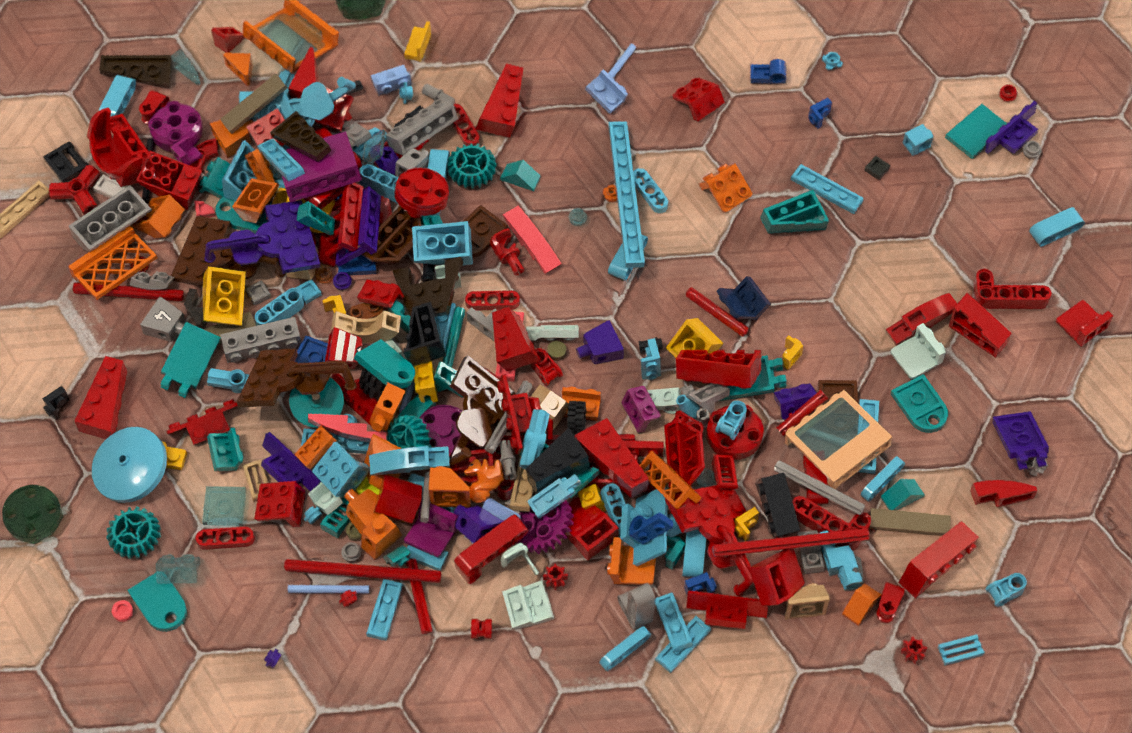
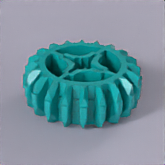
[447,143,496,189]
[386,415,432,449]
[106,506,161,560]

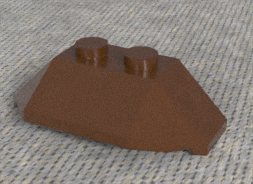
[361,206,421,263]

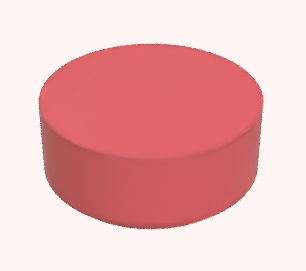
[112,600,133,622]

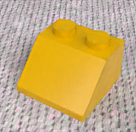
[666,318,723,358]

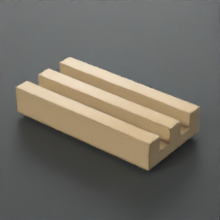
[242,460,268,502]

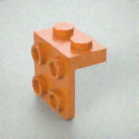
[699,163,752,212]
[607,537,656,585]

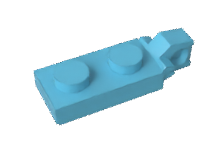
[527,474,582,519]

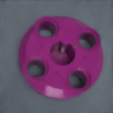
[148,101,203,152]
[419,405,471,453]

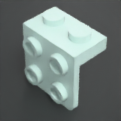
[891,323,946,379]

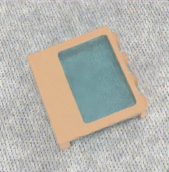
[785,390,892,489]

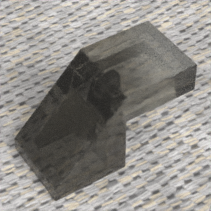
[184,288,207,329]

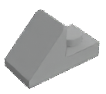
[466,307,496,342]
[688,383,730,413]

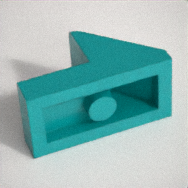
[434,361,463,397]

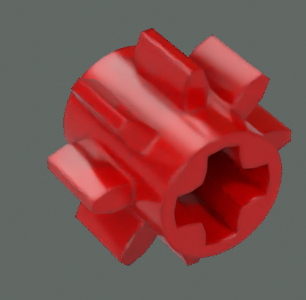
[543,563,568,590]
[900,637,927,664]

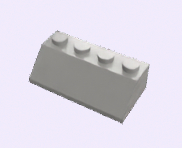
[69,185,152,252]

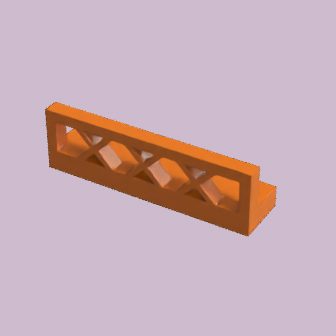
[639,451,702,509]

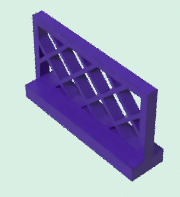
[336,186,381,267]

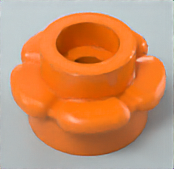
[603,185,617,202]

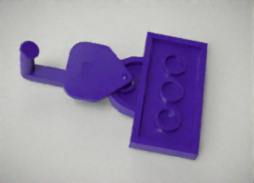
[204,200,320,274]

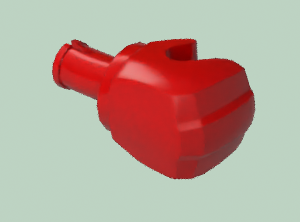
[490,228,525,276]

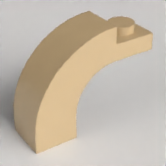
[331,311,401,343]

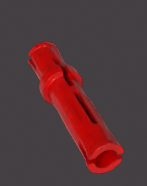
[776,389,828,436]

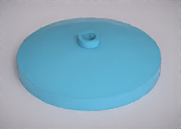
[92,427,167,503]

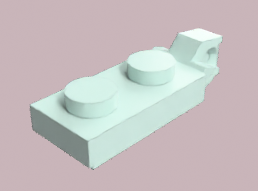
[526,325,579,341]

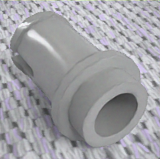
[695,408,709,429]

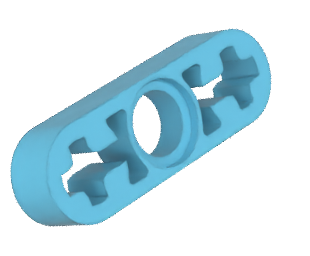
[633,168,668,213]
[860,456,905,502]
[601,483,626,537]
[599,626,651,671]

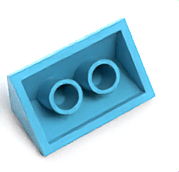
[222,140,270,200]

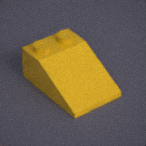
[202,266,246,326]

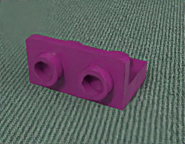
[621,386,661,433]

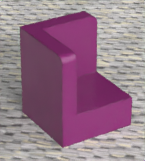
[171,135,202,165]

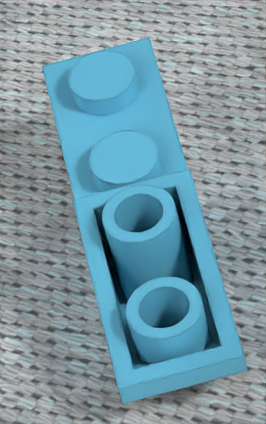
[369,446,450,475]

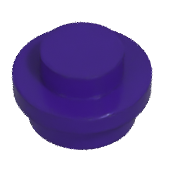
[333,272,352,290]
[264,649,282,668]

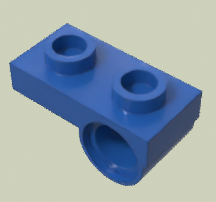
[750,59,786,84]
[629,512,673,545]

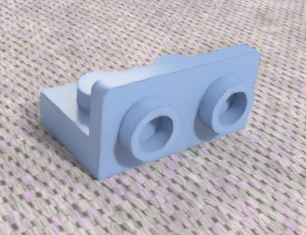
[371,65,412,96]
[585,70,628,114]

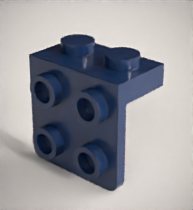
[717,276,771,320]

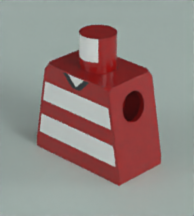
[325,327,362,369]

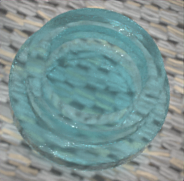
[569,208,587,226]
[696,468,715,488]

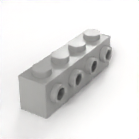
[385,99,458,155]
[220,317,301,363]

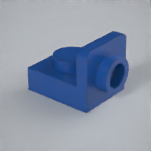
[808,98,832,129]
[684,572,717,594]

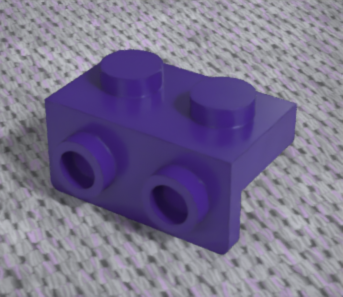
[774,383,816,420]

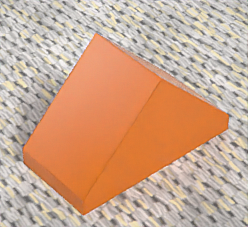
[223,53,253,86]
[842,583,882,626]

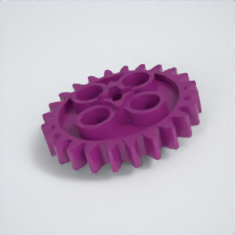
[517,500,574,554]

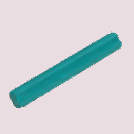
[442,307,465,368]

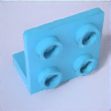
[312,442,370,498]

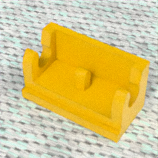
[414,361,438,403]

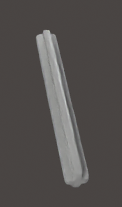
[485,381,532,454]
[774,461,865,515]

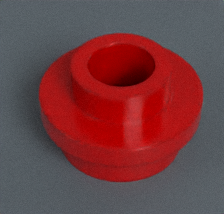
[999,84,1017,102]
[338,590,358,608]

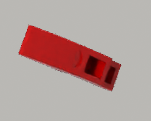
[886,293,958,346]

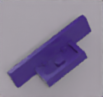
[985,101,1038,154]
[261,432,321,491]

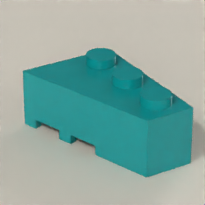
[760,190,829,234]

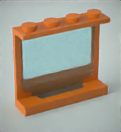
[243,0,339,73]

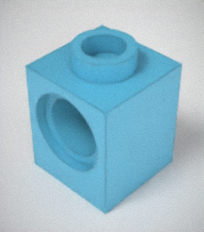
[903,124,933,156]

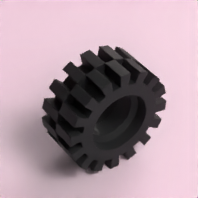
[567,401,586,435]

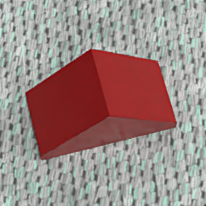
[211,27,245,53]

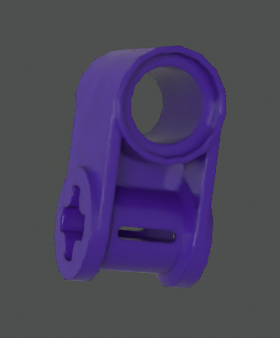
[372,146,399,175]

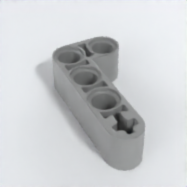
[617,583,655,630]

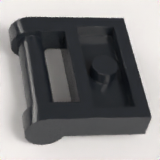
[43,142,89,183]

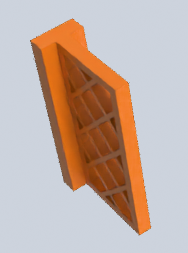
[68,226,157,300]

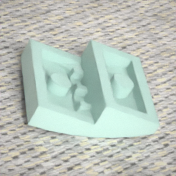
[502,580,554,629]

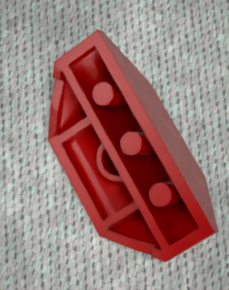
[664,418,705,494]

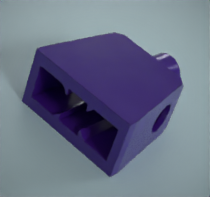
[576,320,624,364]
[454,505,503,543]

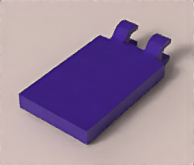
[992,411,1049,470]

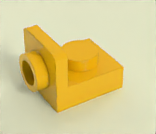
[322,295,346,314]
[782,335,803,370]
[162,441,187,470]
[578,484,607,512]
[735,507,759,542]

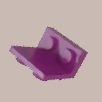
[404,502,458,558]

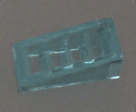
[171,49,201,85]

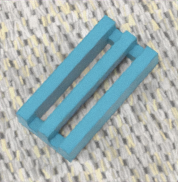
[938,634,984,665]

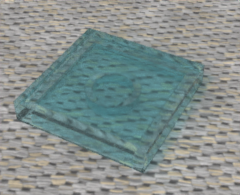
[202,486,246,526]

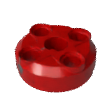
[394,168,449,218]
[706,405,764,460]

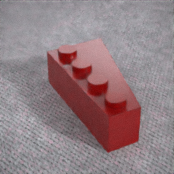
[475,63,524,138]
[676,350,761,389]

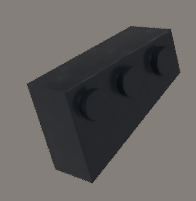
[403,302,446,367]
[526,428,590,494]
[755,473,800,538]

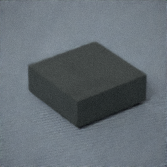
[864,156,890,180]

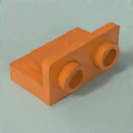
[245,149,277,182]
[562,386,601,421]
[294,425,337,470]

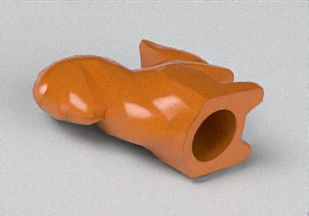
[464,459,504,503]

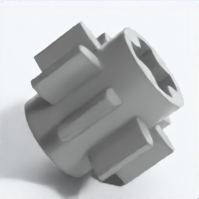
[1023,457,1048,476]

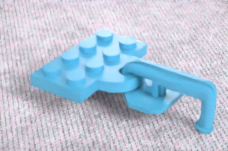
[256,77,356,150]

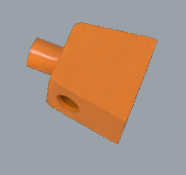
[210,119,254,158]
[369,383,405,431]
[344,489,390,535]
[361,514,402,560]

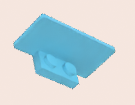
[620,486,668,566]

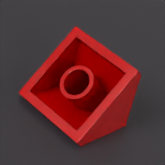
[374,474,422,524]

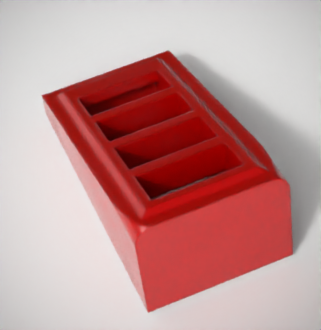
[711,454,738,489]

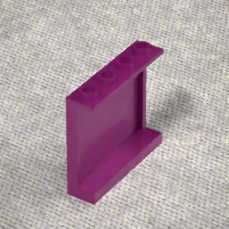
[282,131,362,202]

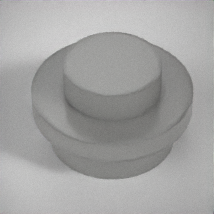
[1023,141,1041,158]
[341,542,362,562]

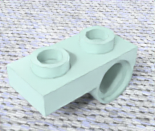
[647,387,682,414]

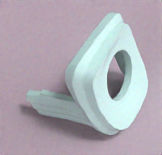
[500,543,539,575]

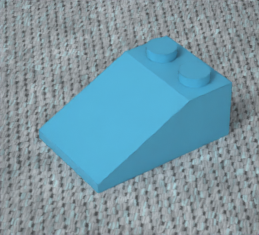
[412,221,473,265]

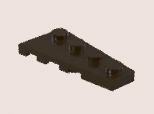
[99,55,173,88]
[270,111,331,162]

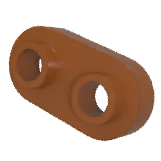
[346,303,384,319]

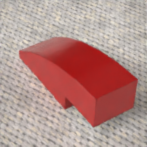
[970,480,1037,507]

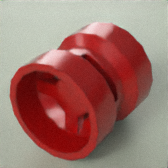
[471,619,492,639]

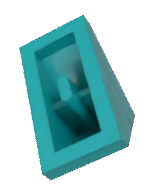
[500,160,541,192]
[881,479,925,510]

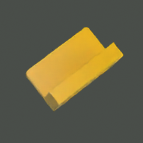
[404,21,431,62]

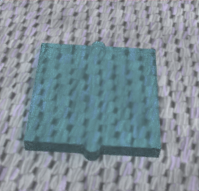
[362,129,386,166]

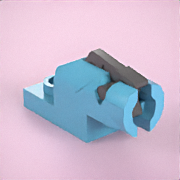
[820,530,864,591]

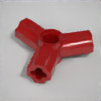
[49,164,101,215]

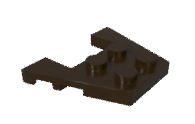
[393,257,463,317]

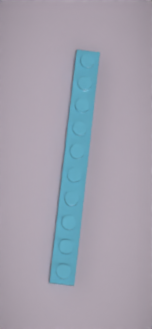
[608,121,645,268]

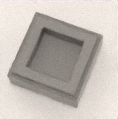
[245,280,271,305]

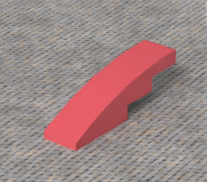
[502,206,562,274]
[308,414,387,443]

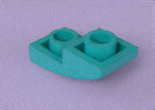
[388,300,411,334]
[398,394,436,418]
[383,546,411,567]

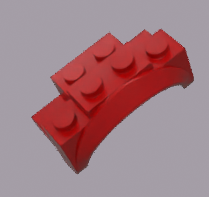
[87,107,149,187]

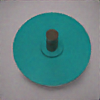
[289,377,344,428]

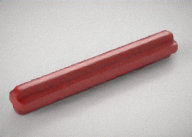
[686,287,749,337]
[406,558,432,634]

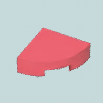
[194,201,216,218]

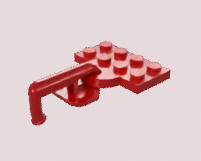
[665,482,754,596]

